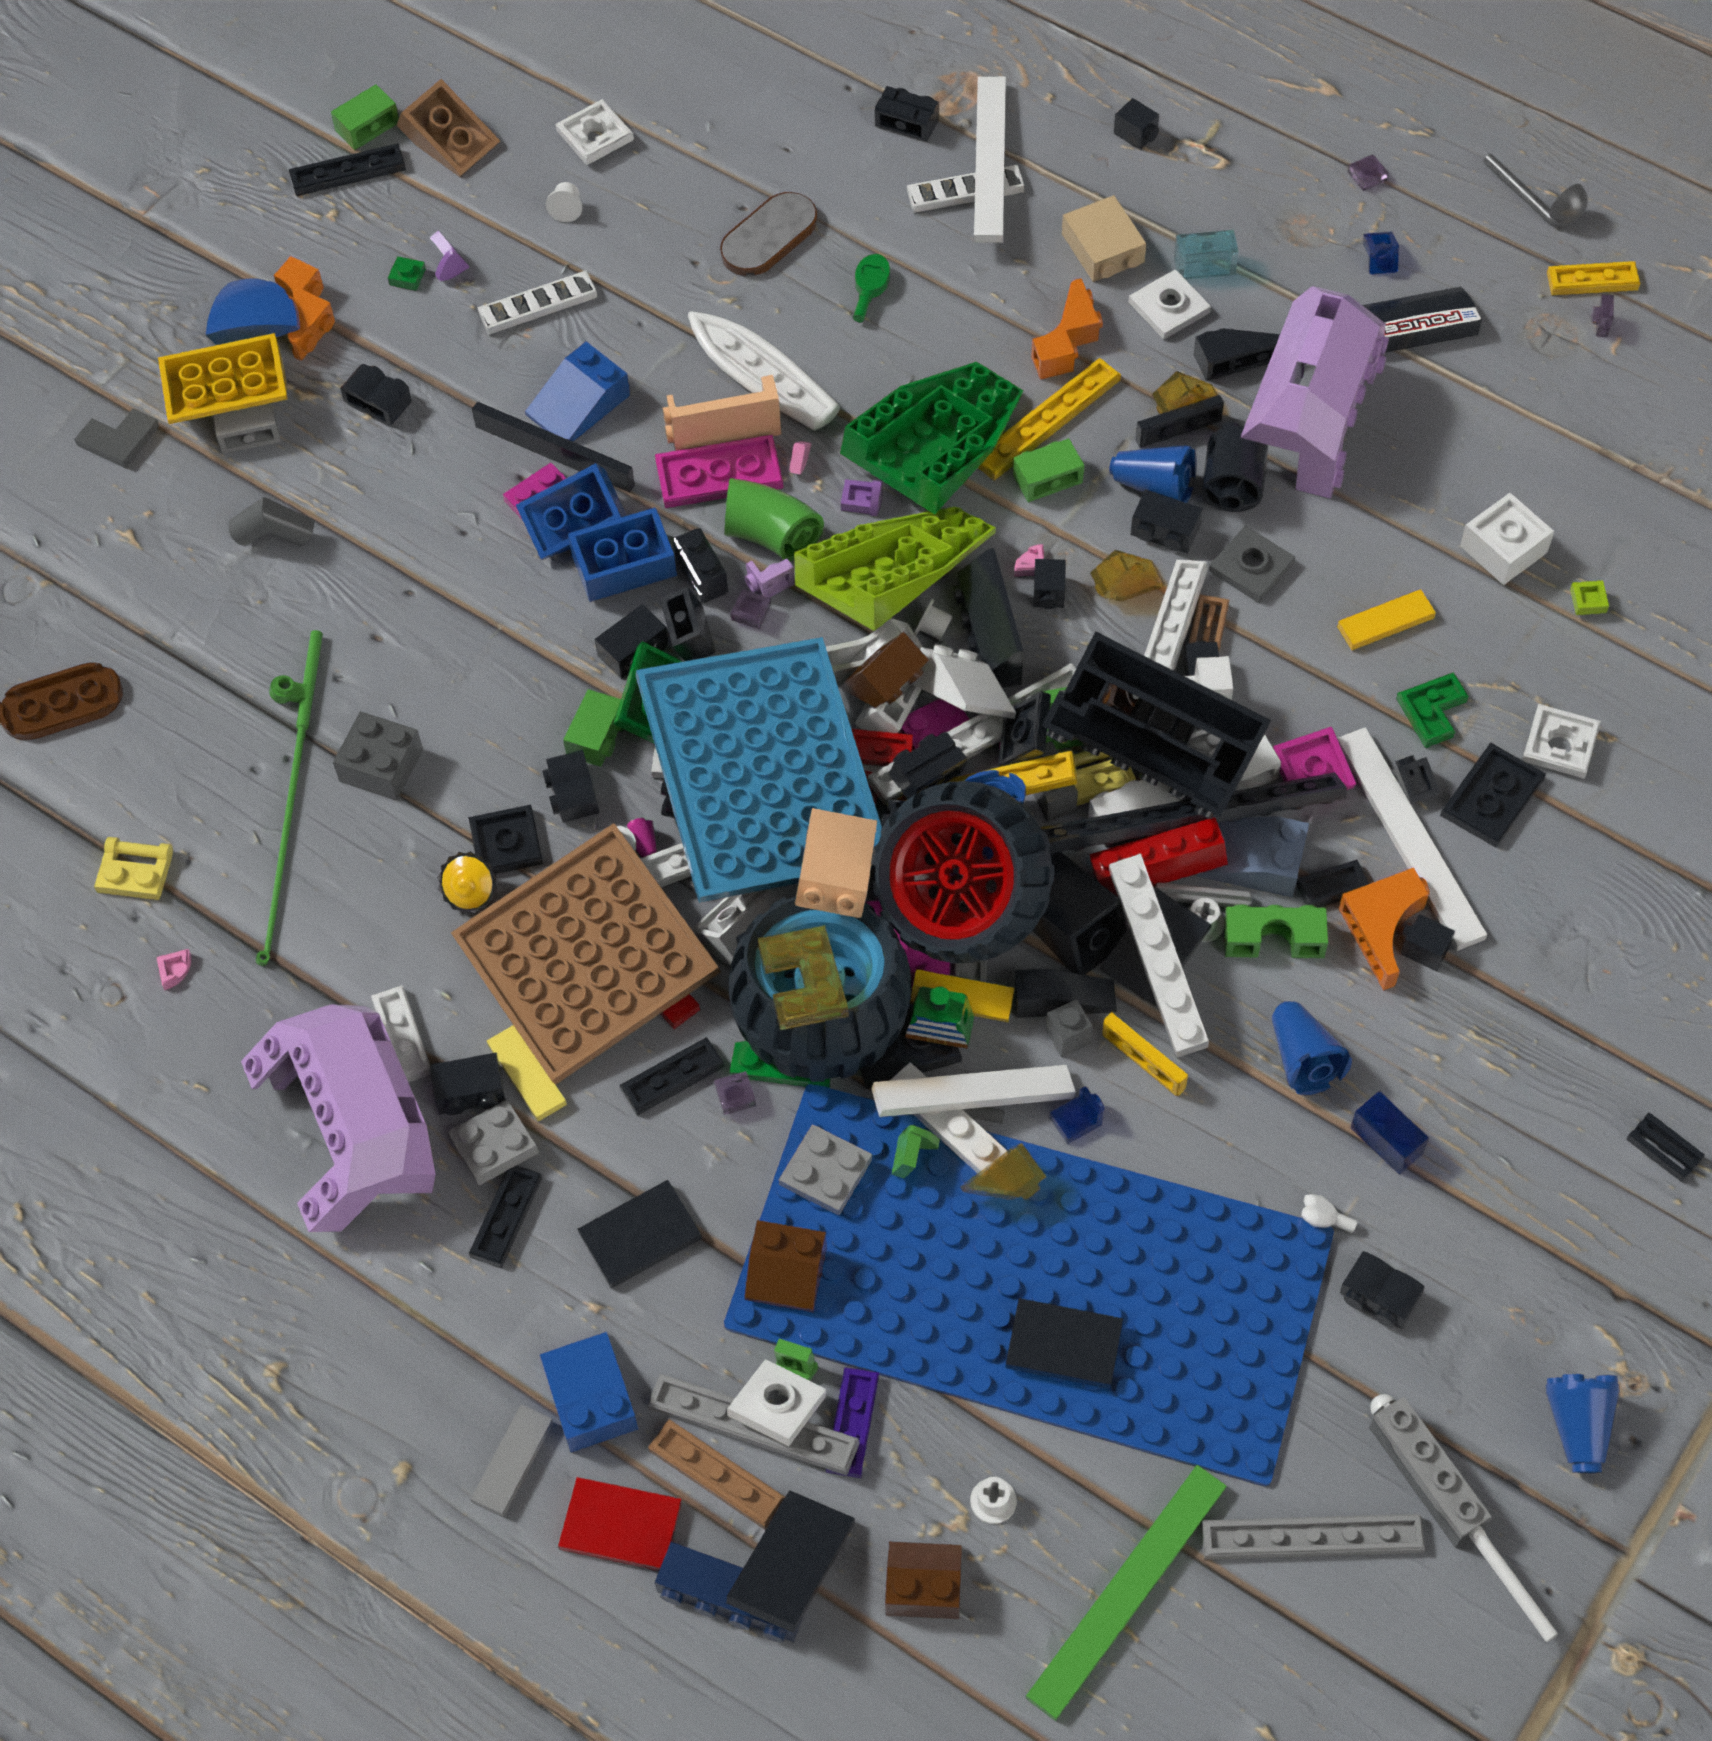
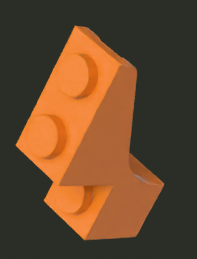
[274,256,335,361]
[1031,278,1103,380]

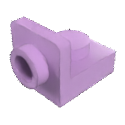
[745,559,795,601]

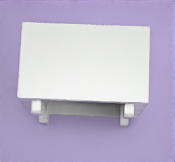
[1460,493,1554,585]

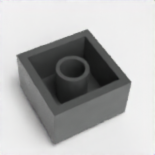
[333,711,423,800]

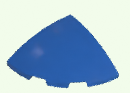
[206,278,300,345]

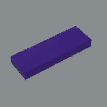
[826,1367,879,1479]

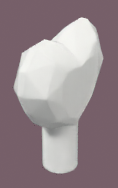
[1301,1194,1357,1233]

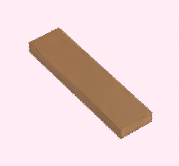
[648,1419,785,1530]

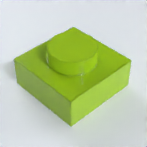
[1570,580,1609,615]

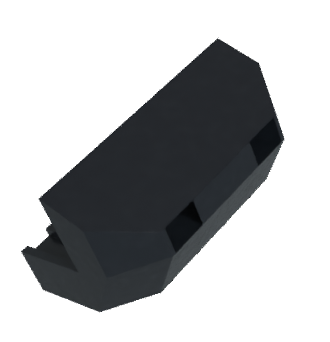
[1042,631,1271,819]

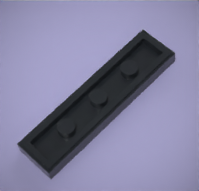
[289,143,406,196]

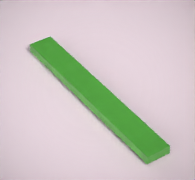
[1025,1465,1227,1722]

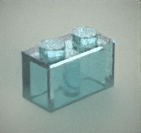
[1174,229,1239,280]

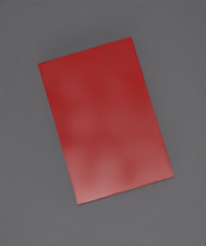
[558,1477,682,1571]

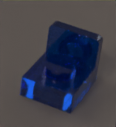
[1363,231,1399,275]
[1049,1086,1105,1145]

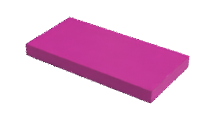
[655,435,783,508]

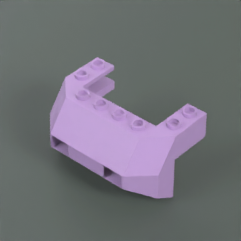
[1241,286,1389,499]
[241,1004,436,1232]

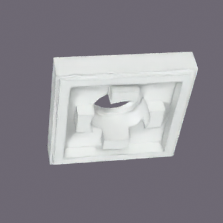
[555,99,634,165]
[1128,269,1211,340]
[1522,704,1601,779]
[727,1359,826,1447]

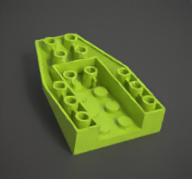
[794,506,996,631]

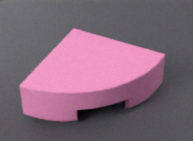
[789,441,811,474]
[1014,544,1044,577]
[156,949,192,990]

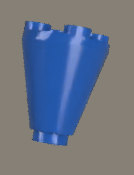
[1546,1374,1620,1473]

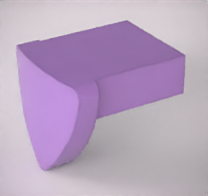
[430,230,469,281]
[841,479,883,516]

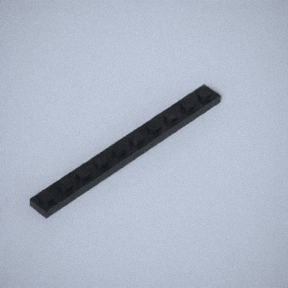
[1040,772,1347,856]

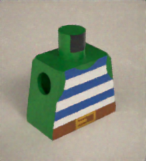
[905,986,974,1049]

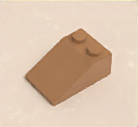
[397,79,500,177]

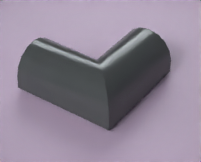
[229,497,315,547]

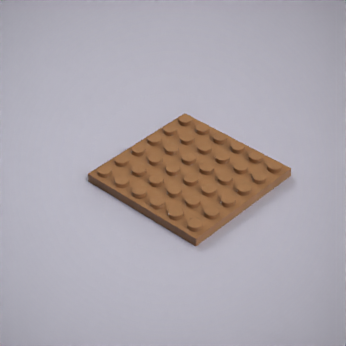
[451,823,721,1085]

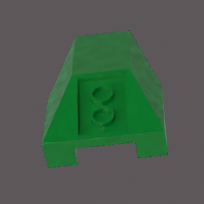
[840,361,1024,515]

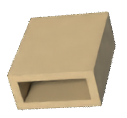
[1062,195,1146,282]

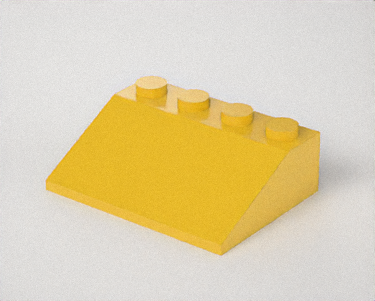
[158,333,288,424]

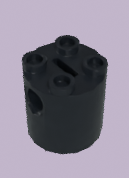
[1202,422,1268,512]

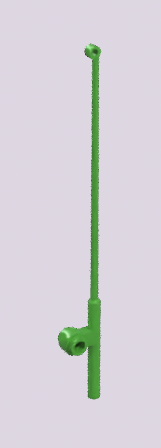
[256,630,323,966]

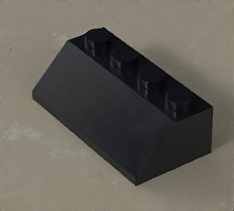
[953,548,1024,688]

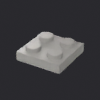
[447,1100,539,1186]
[779,1124,872,1215]

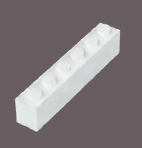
[1088,735,1281,847]
[1109,854,1209,1058]

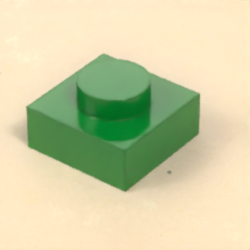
[388,256,426,291]

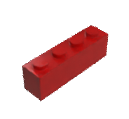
[1089,817,1228,897]

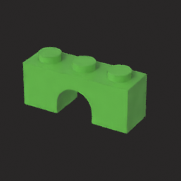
[1224,904,1328,958]

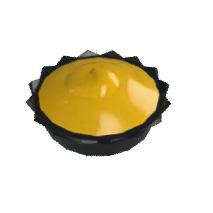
[437,851,497,914]

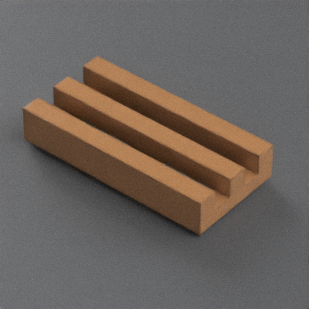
[1189,594,1230,651]

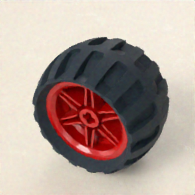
[871,781,1054,963]

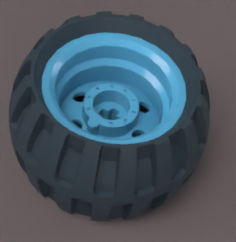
[729,897,911,1082]

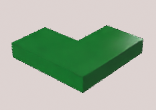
[1396,672,1469,748]

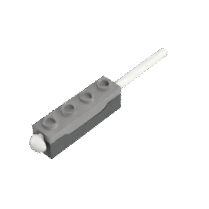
[1369,1394,1558,1642]

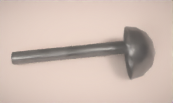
[1483,153,1588,227]

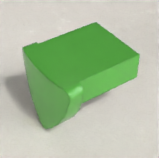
[891,1125,940,1178]
[774,1338,819,1381]

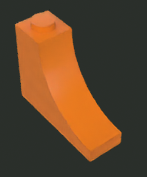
[1339,867,1430,991]

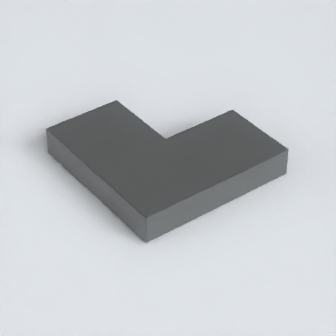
[74,408,160,468]

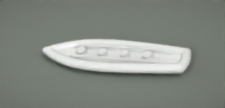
[688,311,840,431]

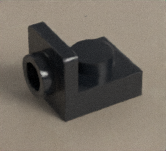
[1391,755,1440,804]

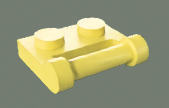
[1074,751,1136,806]
[94,837,173,900]

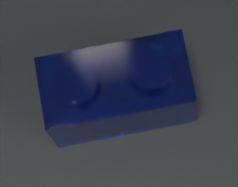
[1350,1091,1429,1175]

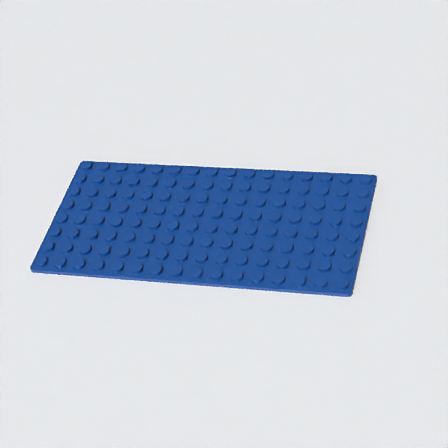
[724,1084,1334,1487]

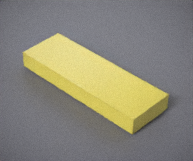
[487,1025,567,1122]

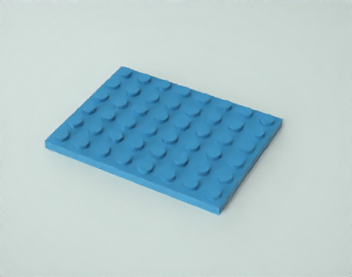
[636,637,882,903]

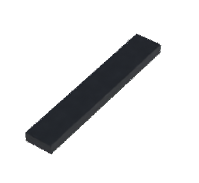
[472,402,635,493]

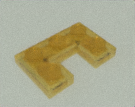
[758,925,849,1030]

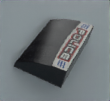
[1362,286,1482,353]

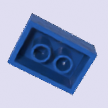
[568,507,677,602]

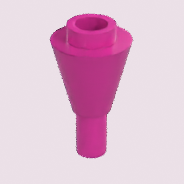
[627,818,657,858]

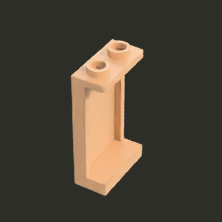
[662,375,781,451]
[795,808,877,918]

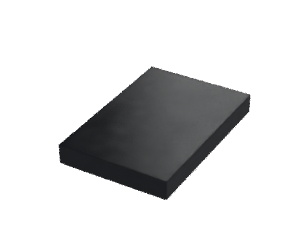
[1440,742,1546,848]
[1099,888,1212,1007]
[859,1009,962,1089]
[577,1180,702,1289]
[1005,1298,1123,1389]

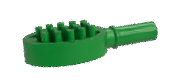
[853,254,890,323]

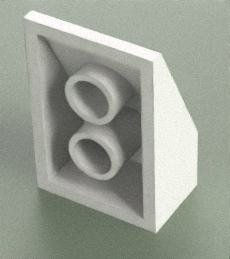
[912,645,1016,719]

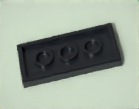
[726,1490,855,1633]

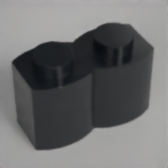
[340,364,412,426]
[542,750,600,823]
[1340,1251,1425,1329]

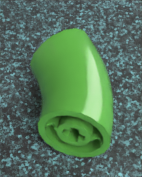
[724,478,824,561]

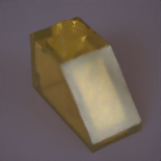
[1152,371,1218,414]
[1090,550,1165,602]
[960,1143,1046,1200]

